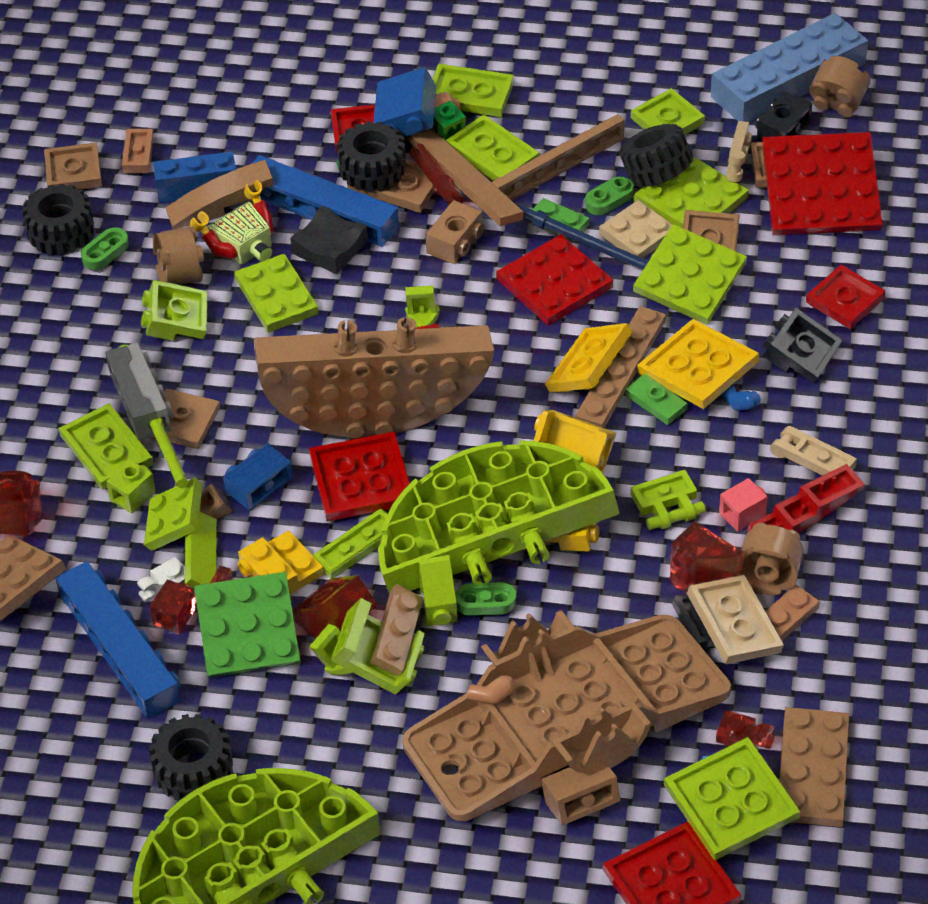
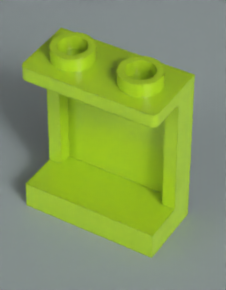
[331,598,425,695]

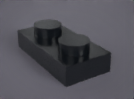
[672,593,715,649]

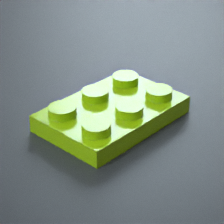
[433,63,514,117]
[446,115,540,181]
[234,253,319,333]
[59,403,153,490]

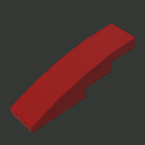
[747,464,865,533]

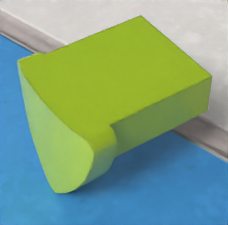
[405,285,440,328]
[309,624,352,675]

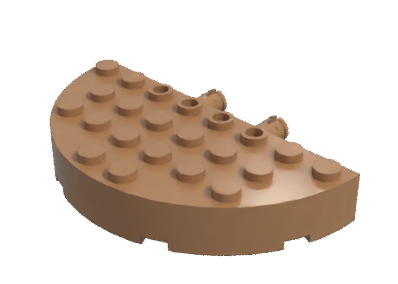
[254,317,494,438]

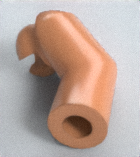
[468,675,515,704]

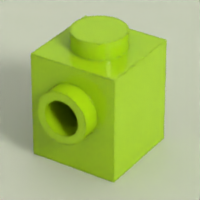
[106,460,156,514]

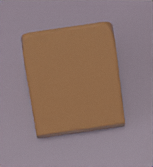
[200,484,234,519]

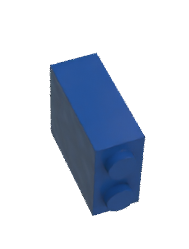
[373,67,436,137]

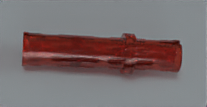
[409,144,464,206]

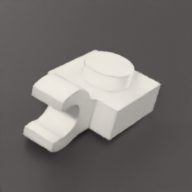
[137,557,187,602]

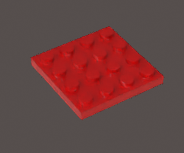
[762,132,883,235]

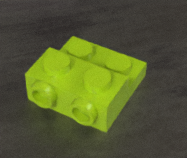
[141,280,207,341]

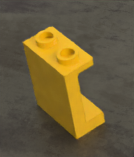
[533,410,616,474]

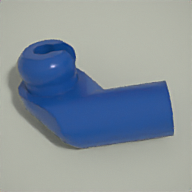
[722,385,761,411]

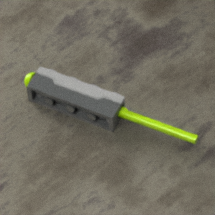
[105,342,188,488]

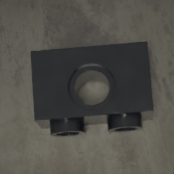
[755,91,813,142]

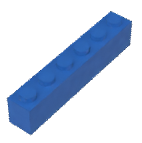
[252,155,399,247]
[55,561,181,719]

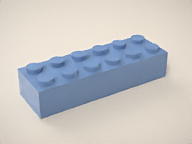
[711,13,868,122]

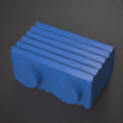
[223,443,293,510]

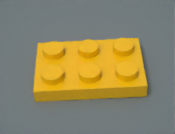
[545,323,633,393]

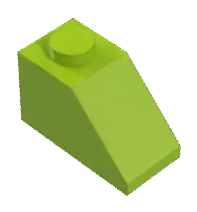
[419,555,457,626]

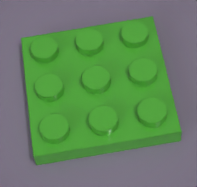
[194,572,300,678]

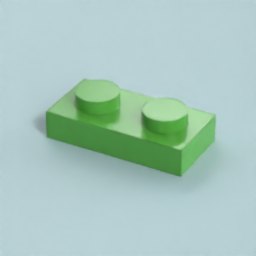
[529,198,589,242]

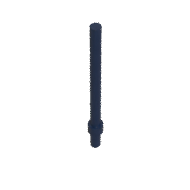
[517,204,649,270]

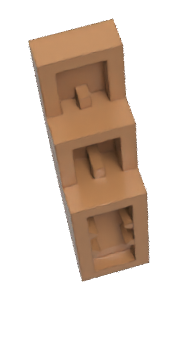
[166,160,274,229]

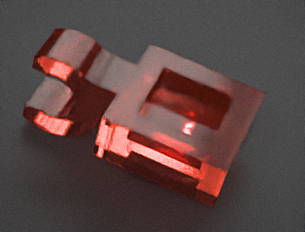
[716,710,775,749]

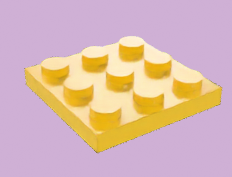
[637,319,759,409]

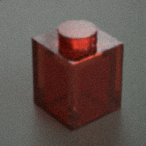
[149,579,197,634]

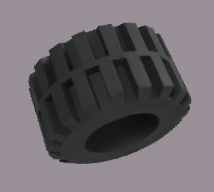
[337,122,406,192]
[619,124,693,187]
[22,184,95,255]
[149,714,233,801]

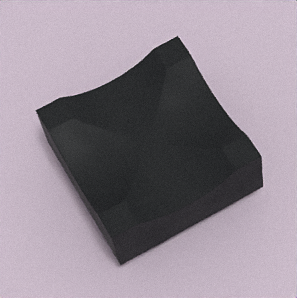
[290,205,368,274]

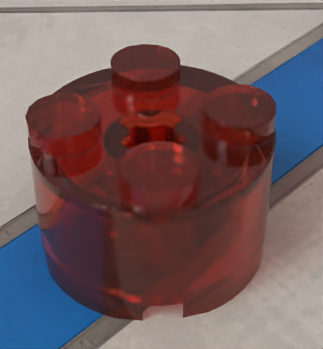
[0,470,43,536]

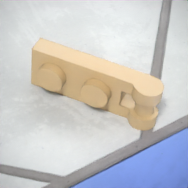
[726,121,752,182]
[770,426,857,476]

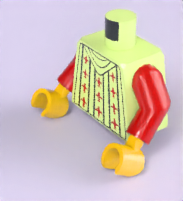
[190,180,274,264]

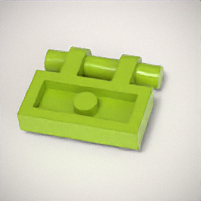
[630,470,706,530]

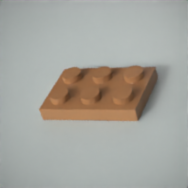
[347,159,444,213]

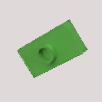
[625,374,688,425]

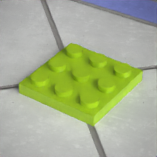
[634,156,749,228]
[633,224,747,325]
[664,737,800,861]

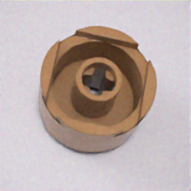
[809,56,871,118]
[153,226,204,285]
[736,523,804,595]

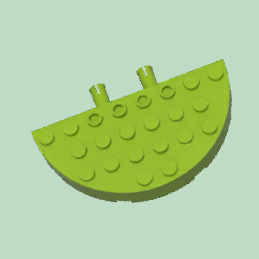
[378,440,619,595]
[132,768,380,904]

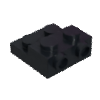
[762,308,842,383]

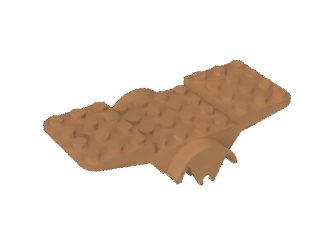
[402,610,731,821]

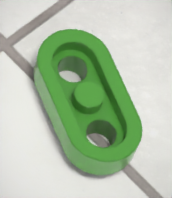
[585,177,633,215]
[81,228,129,270]
[455,582,516,615]

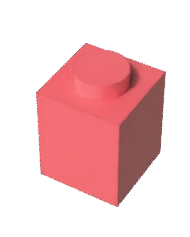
[719,478,768,532]

